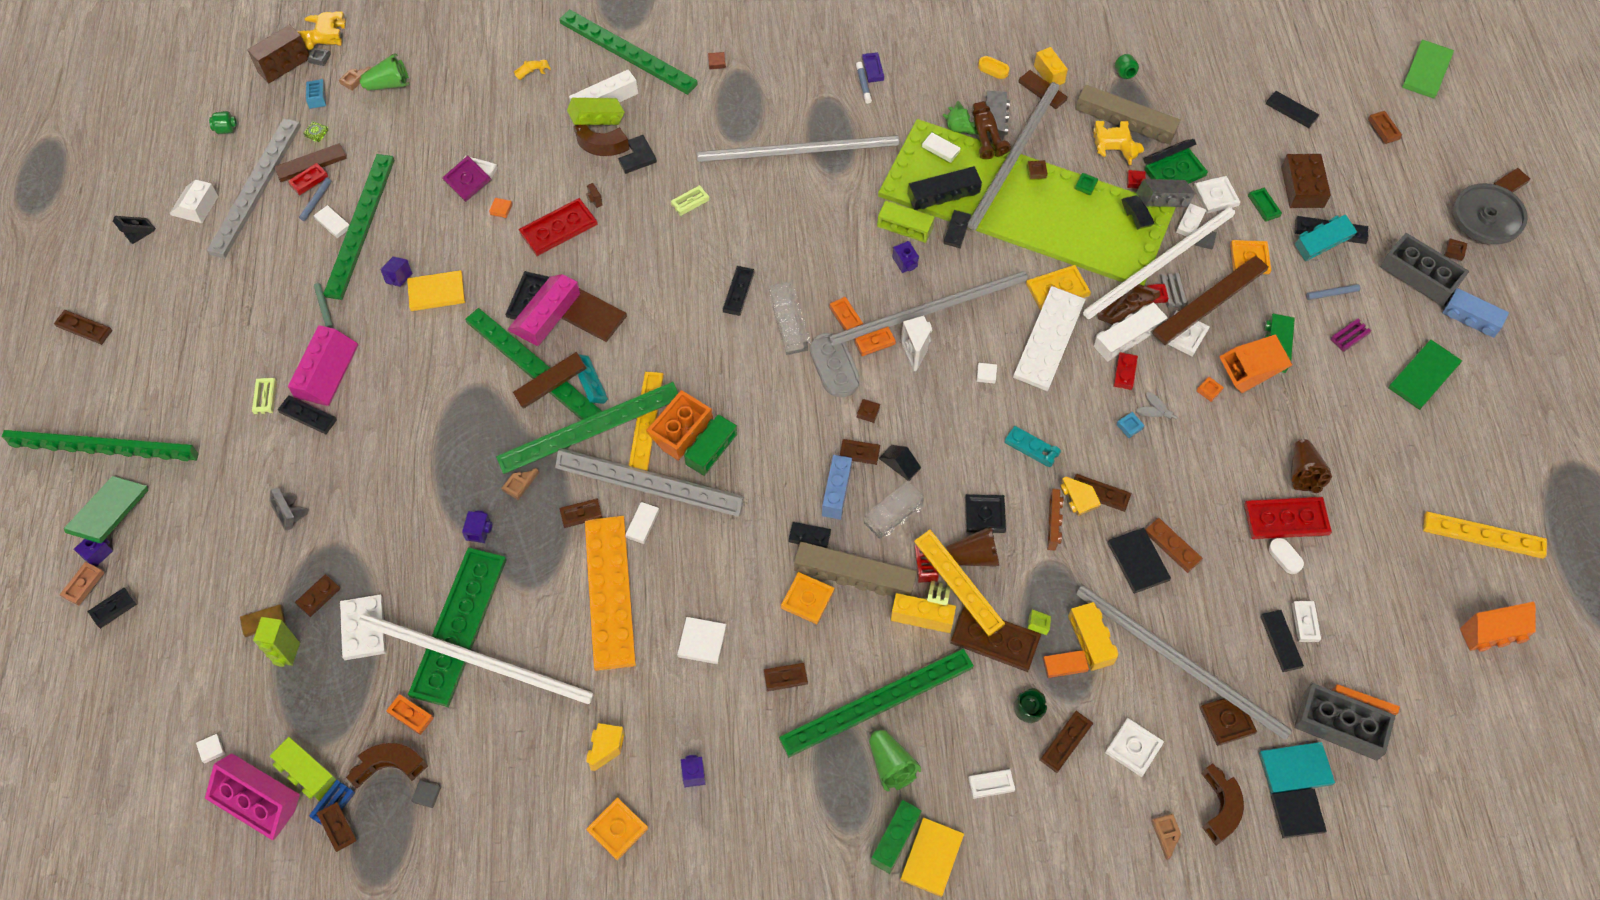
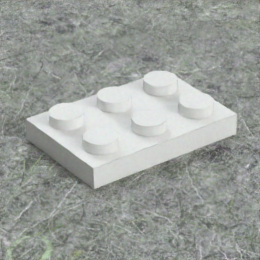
[340,594,386,660]

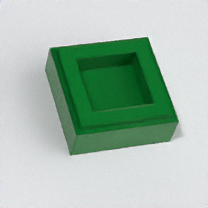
[1075,173,1098,195]

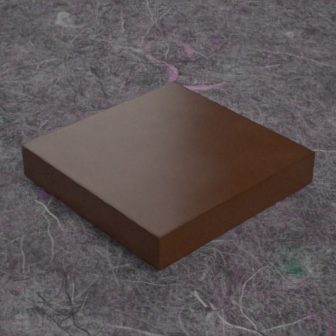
[1200,698,1257,746]

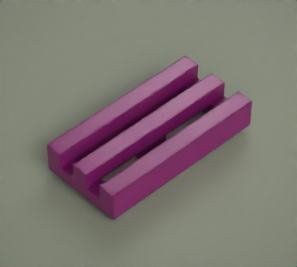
[1330,318,1372,352]

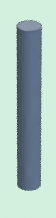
[299,178,332,221]
[1306,284,1360,300]

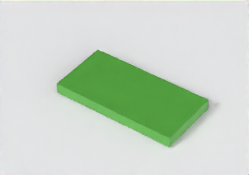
[1402,39,1454,99]

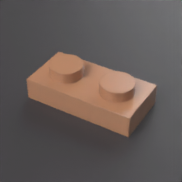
[60,562,104,606]

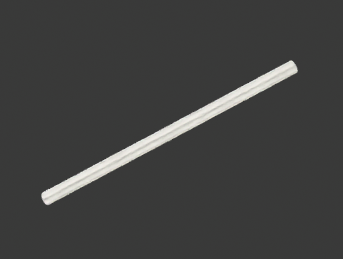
[1083,207,1235,319]
[359,613,593,704]

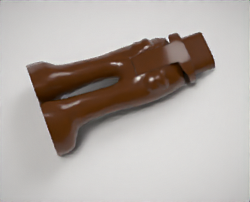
[973,101,1011,159]

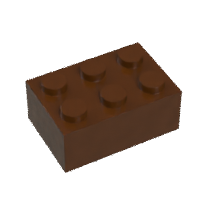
[247,24,309,84]
[1281,154,1331,208]

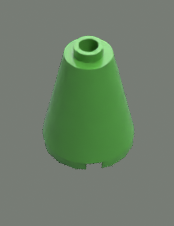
[360,53,409,91]
[869,730,921,791]

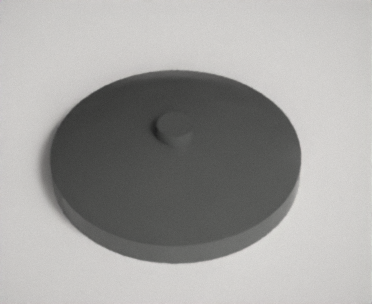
[1453,183,1528,244]

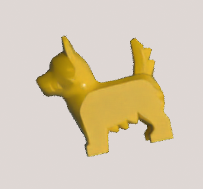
[297,12,346,50]
[1093,121,1144,165]

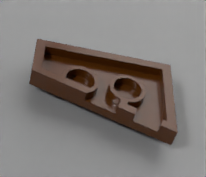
[1097,284,1160,325]

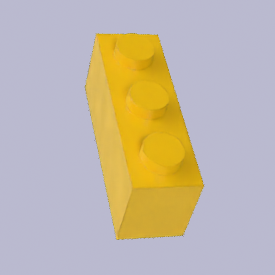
[891,593,956,633]
[1068,602,1118,671]

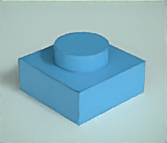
[1117,412,1145,438]

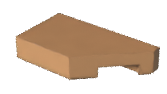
[339,67,371,91]
[502,468,539,500]
[1151,814,1181,860]

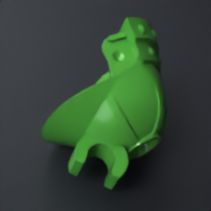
[943,101,978,135]

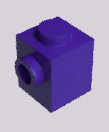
[892,241,919,273]
[380,256,413,287]
[462,510,492,543]
[74,539,113,567]
[681,755,706,788]

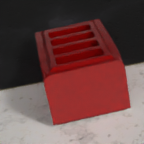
[914,545,939,583]

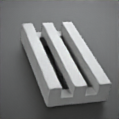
[1160,273,1187,308]

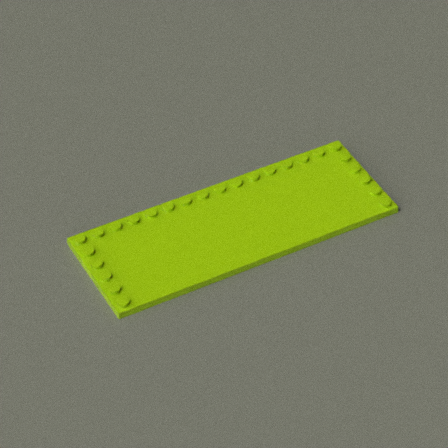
[878,119,1176,286]

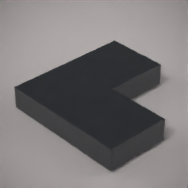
[618,135,657,174]

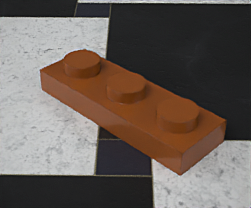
[1047,489,1063,551]
[1145,518,1203,573]

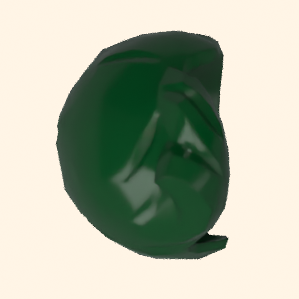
[1014,688,1047,724]

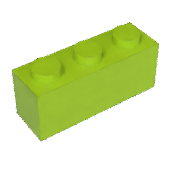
[567,97,625,125]
[877,200,935,243]
[253,617,300,667]
[270,737,336,802]

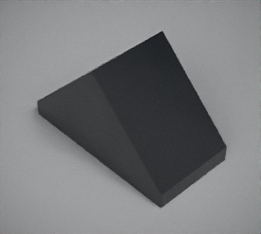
[879,445,921,481]

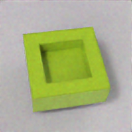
[1028,609,1051,635]

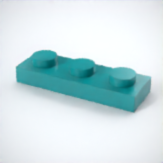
[578,354,608,404]

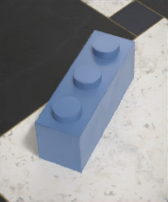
[1442,288,1509,338]
[822,455,852,520]

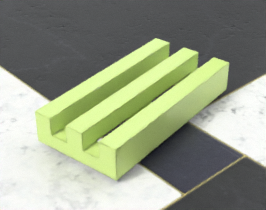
[671,185,709,216]
[252,378,277,414]
[927,581,950,605]

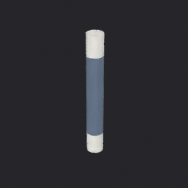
[856,62,872,104]

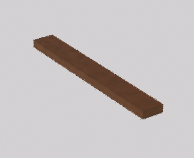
[1152,255,1269,346]

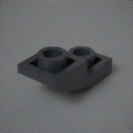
[1121,195,1155,230]

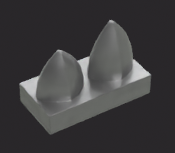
[269,488,309,531]

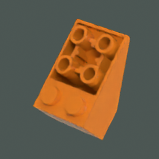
[1219,334,1293,393]

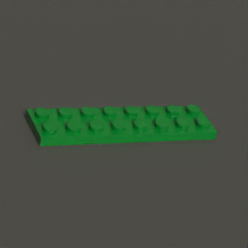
[408,547,507,708]

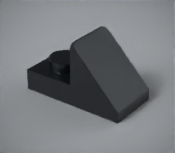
[112,216,156,244]

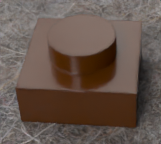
[1027,160,1048,179]
[586,183,603,208]
[1444,238,1468,261]
[857,399,881,423]

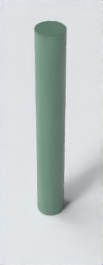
[314,283,333,328]

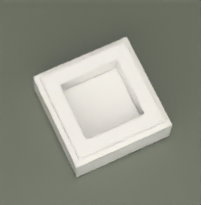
[977,363,997,384]
[196,734,225,764]

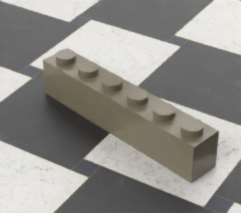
[1076,85,1181,145]
[794,542,917,598]

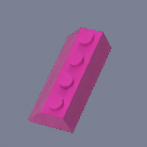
[508,274,580,346]
[288,325,358,406]
[205,754,300,840]

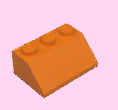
[646,390,713,461]
[1460,601,1536,652]

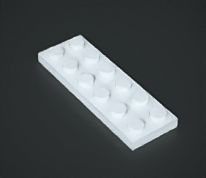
[1013,286,1085,391]

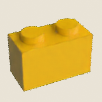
[1034,47,1068,85]

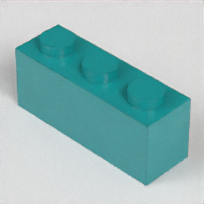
[1295,214,1357,262]

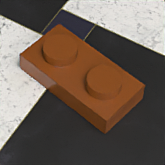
[1368,111,1402,144]

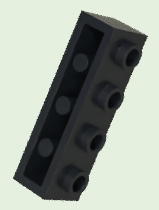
[907,166,982,210]

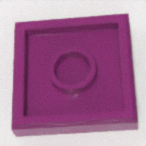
[442,155,491,202]

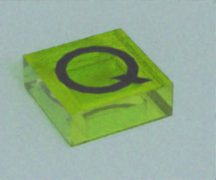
[303,121,329,142]

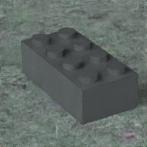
[1380,233,1469,306]
[1294,683,1396,761]

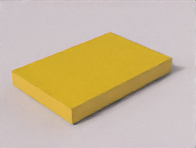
[1026,265,1091,311]
[407,270,465,311]
[900,817,964,897]

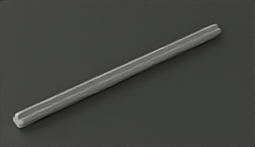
[967,82,1059,230]
[697,135,900,162]
[829,271,1028,346]
[1077,586,1292,740]

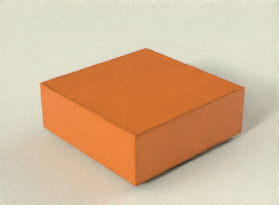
[489,198,512,218]
[1196,377,1224,402]

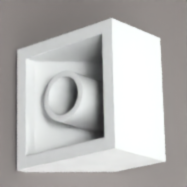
[170,180,218,223]
[901,316,932,371]

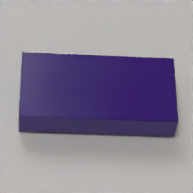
[862,52,884,83]

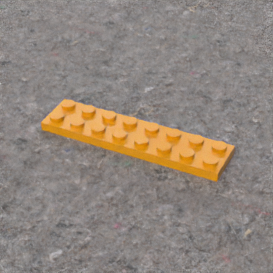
[585,516,636,671]

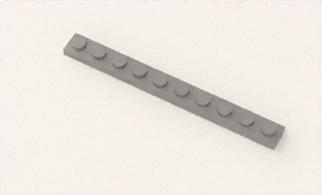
[207,118,301,258]
[555,448,744,517]

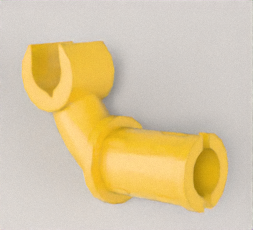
[514,60,551,80]

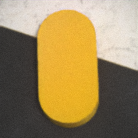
[978,56,1010,79]

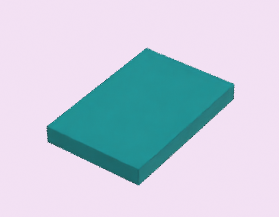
[1259,742,1335,794]

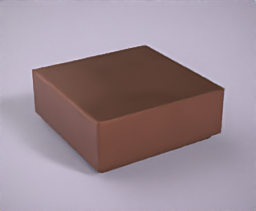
[708,52,726,69]

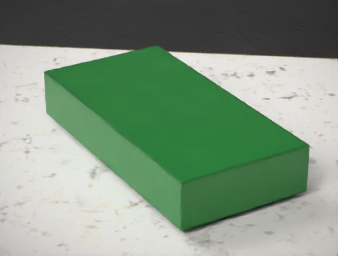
[1248,187,1282,222]

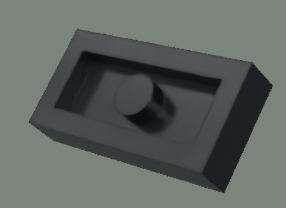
[944,210,971,249]
[789,522,831,548]
[87,587,137,629]

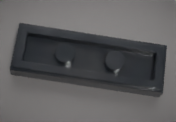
[1266,91,1319,129]
[1143,139,1197,164]
[723,266,754,316]
[278,395,337,435]
[1260,610,1304,672]

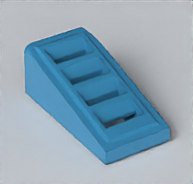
[306,79,326,109]

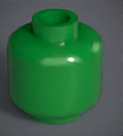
[1114,54,1139,79]
[209,111,237,134]

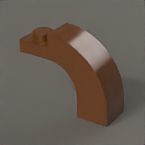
[573,125,630,156]
[346,743,428,789]
[1201,763,1244,846]

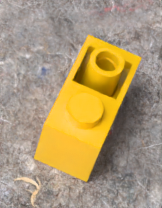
[1060,477,1101,516]
[586,723,625,771]

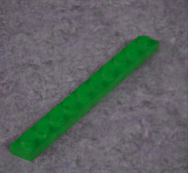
[559,9,698,95]
[323,154,395,300]
[465,308,602,420]
[496,382,678,474]
[1,430,199,461]
[779,648,974,758]

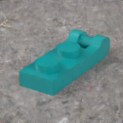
[1004,426,1061,467]

